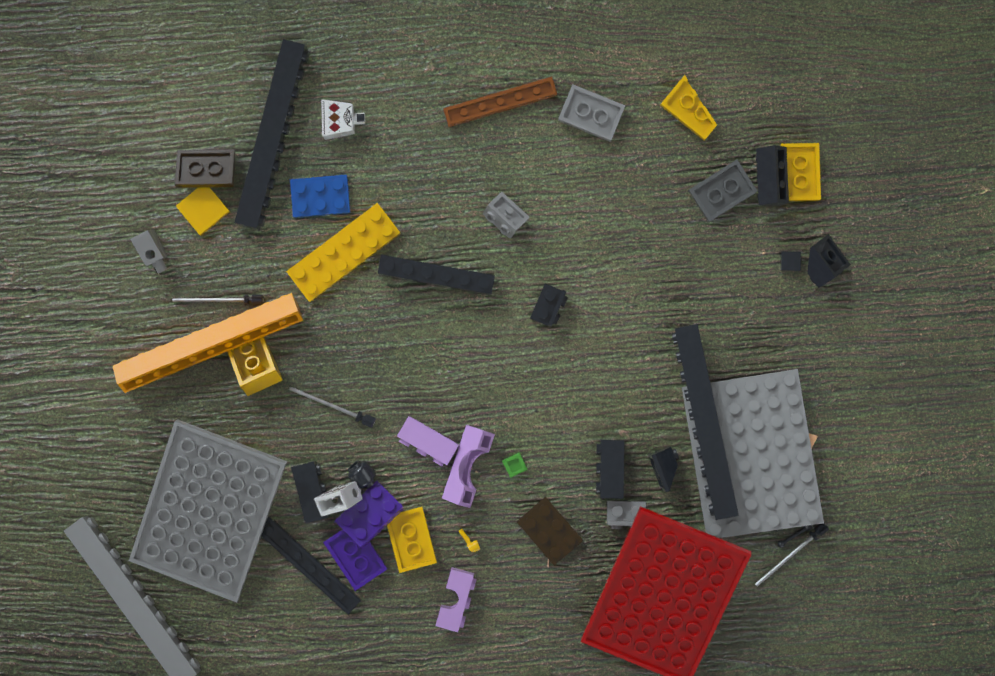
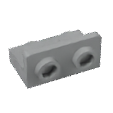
[483,192,530,239]
[607,501,646,529]

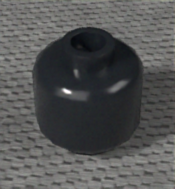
[348,460,376,489]

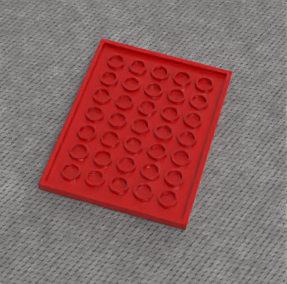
[581,506,752,676]

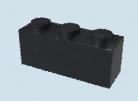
[756,145,789,207]
[595,439,624,499]
[291,461,330,524]

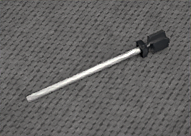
[172,294,264,306]
[289,387,376,428]
[755,523,829,587]

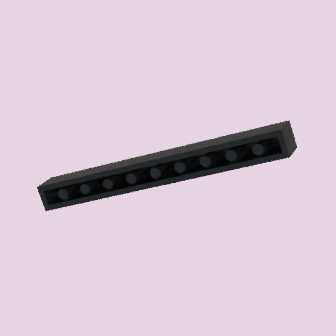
[234,39,309,231]
[672,324,739,520]

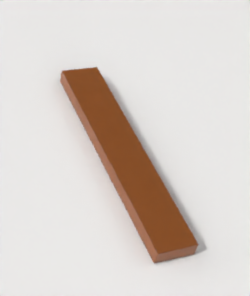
[443,77,558,127]

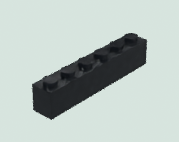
[378,254,495,296]

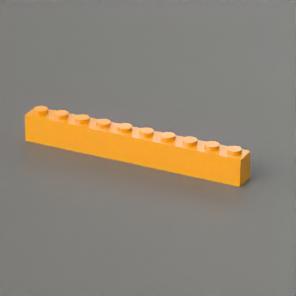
[113,293,303,393]

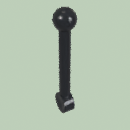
[777,525,812,548]

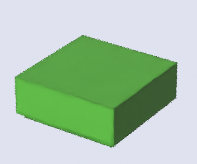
[502,452,528,478]

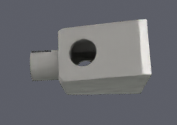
[131,229,167,274]

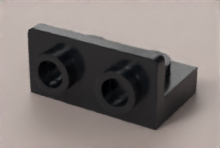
[530,283,568,327]

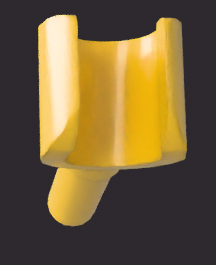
[458,529,480,552]

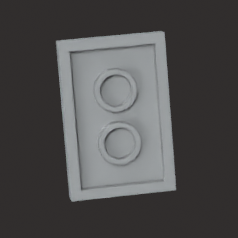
[558,84,625,142]

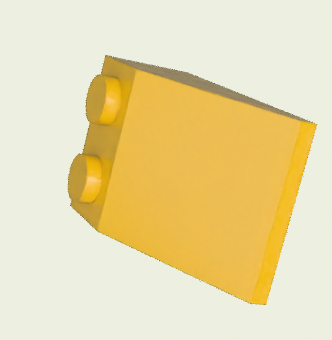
[227,337,283,396]

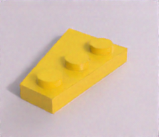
[660,75,717,141]

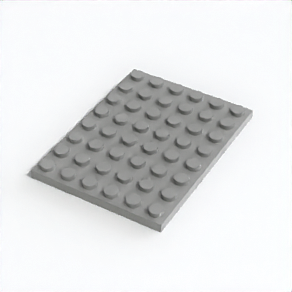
[682,369,824,538]
[129,419,287,603]

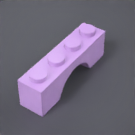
[442,425,495,508]

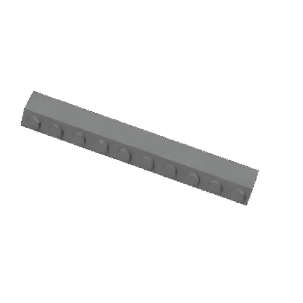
[64,516,201,676]

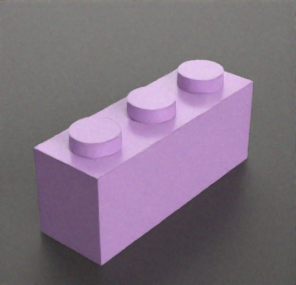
[397,416,459,466]

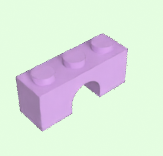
[436,567,476,632]

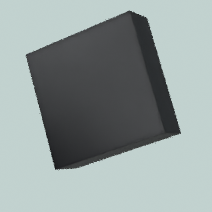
[780,251,801,271]

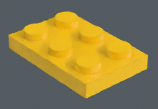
[780,143,821,201]
[387,506,437,573]

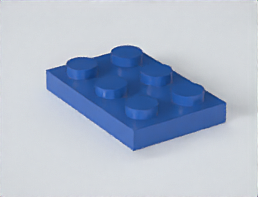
[290,175,351,218]

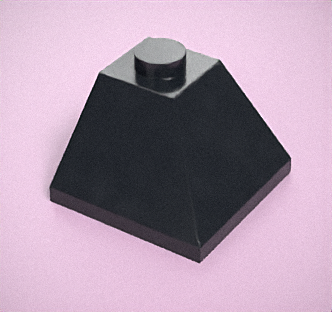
[807,234,851,288]
[647,446,679,492]

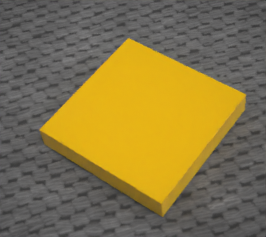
[176,187,230,236]

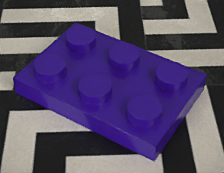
[335,481,404,549]
[323,530,388,591]

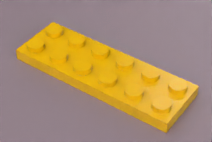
[286,203,401,302]

